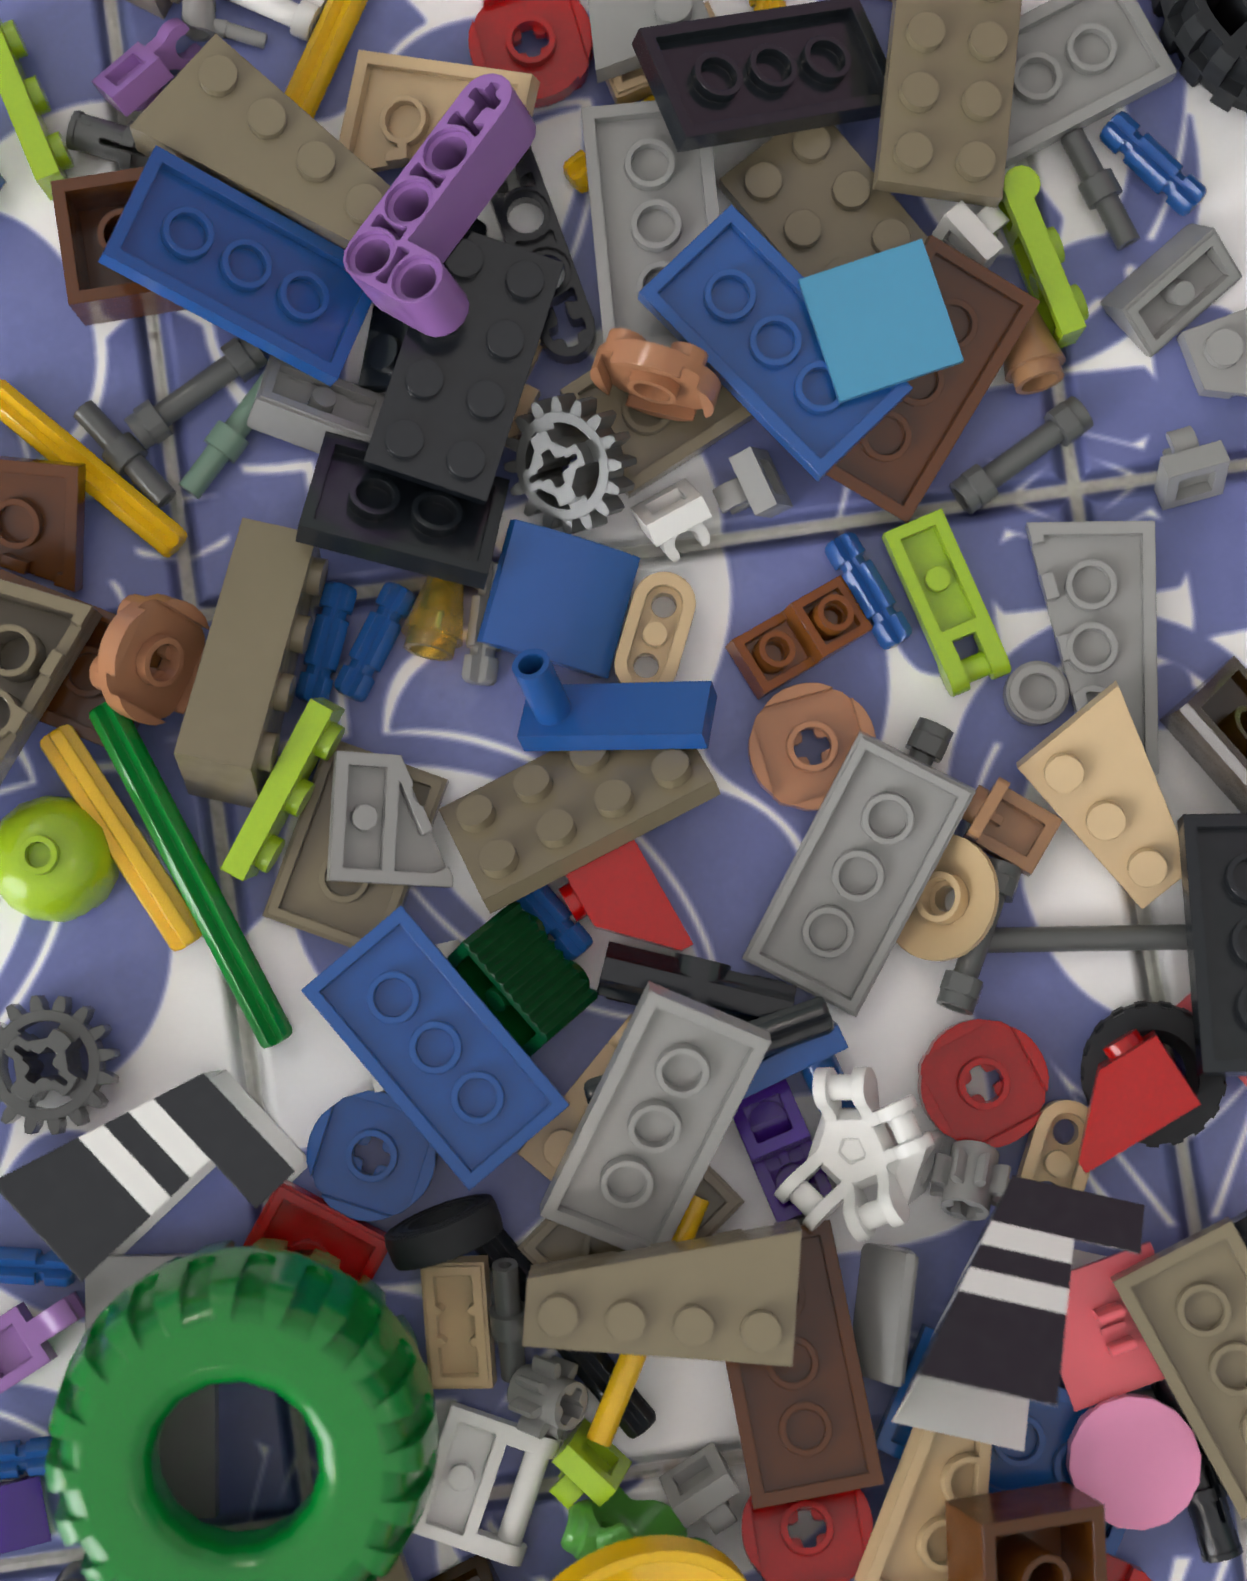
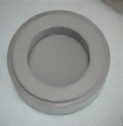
[1003,661,1069,726]

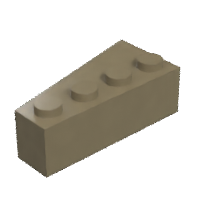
[129,33,391,250]
[174,517,329,808]
[0,579,103,785]
[522,1219,802,1367]

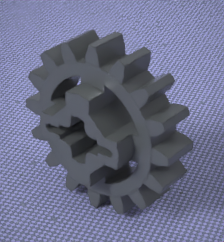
[504,393,637,534]
[0,995,121,1135]

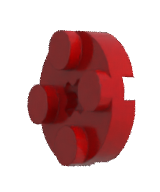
[468,0,593,108]
[918,1019,1049,1148]
[741,1489,873,1581]

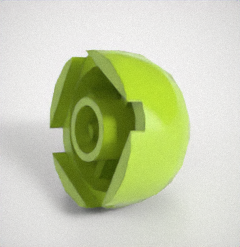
[0,795,119,922]

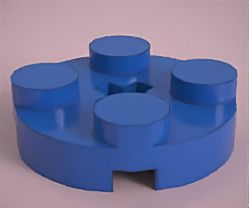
[306,1090,438,1221]

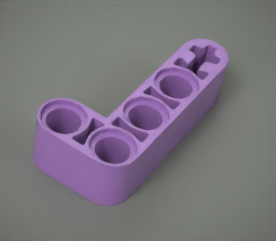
[343,73,536,337]

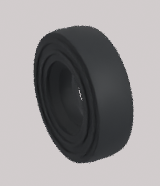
[384,1194,503,1271]

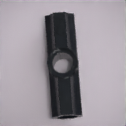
[597,941,797,1022]

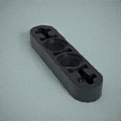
[489,146,596,365]

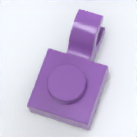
[91,17,202,117]
[0,1291,85,1394]

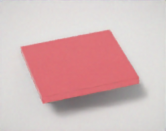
[1061,1241,1165,1412]

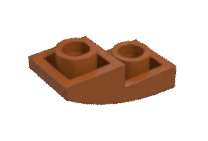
[725,575,873,700]

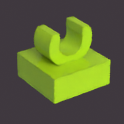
[549,1418,632,1509]

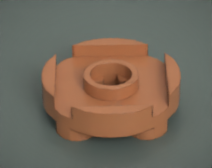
[590,328,721,422]
[89,594,210,726]
[748,682,876,811]

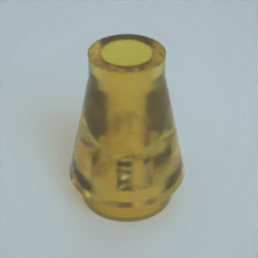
[401,576,464,661]

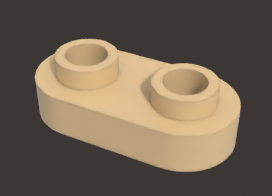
[614,572,696,683]
[1016,1099,1090,1191]

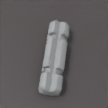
[462,561,501,686]

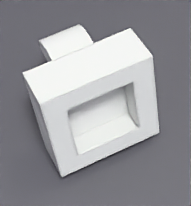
[931,200,1010,269]
[631,478,712,562]

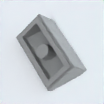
[1100,223,1243,357]
[247,355,385,454]
[853,1243,919,1387]

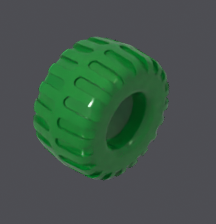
[45,1238,439,1581]

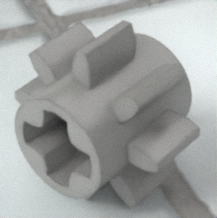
[930,1140,1011,1221]
[507,1355,588,1439]

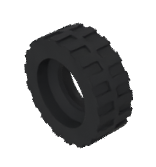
[1081,1000,1227,1148]

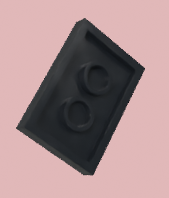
[295,431,510,590]

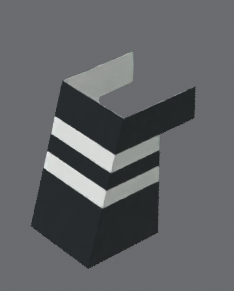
[0,1069,308,1282]
[892,1176,1145,1452]

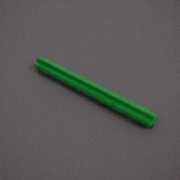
[89,702,292,1049]

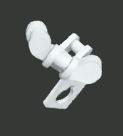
[774,1067,945,1242]

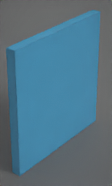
[798,239,964,404]

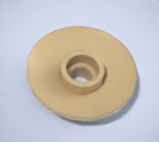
[896,834,999,961]

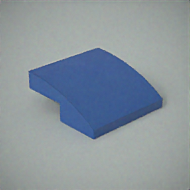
[477,519,641,679]

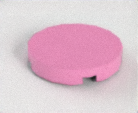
[1066,1393,1202,1531]

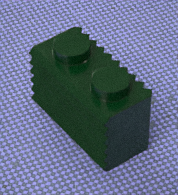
[447,901,598,1057]

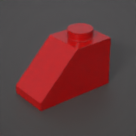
[558,840,693,952]
[1078,1028,1200,1174]

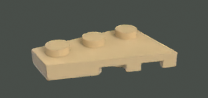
[339,49,540,172]
[1016,680,1182,909]
[854,1427,992,1581]

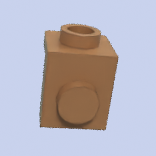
[962,777,1063,877]

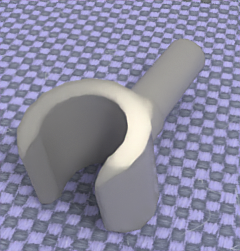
[182,0,267,49]

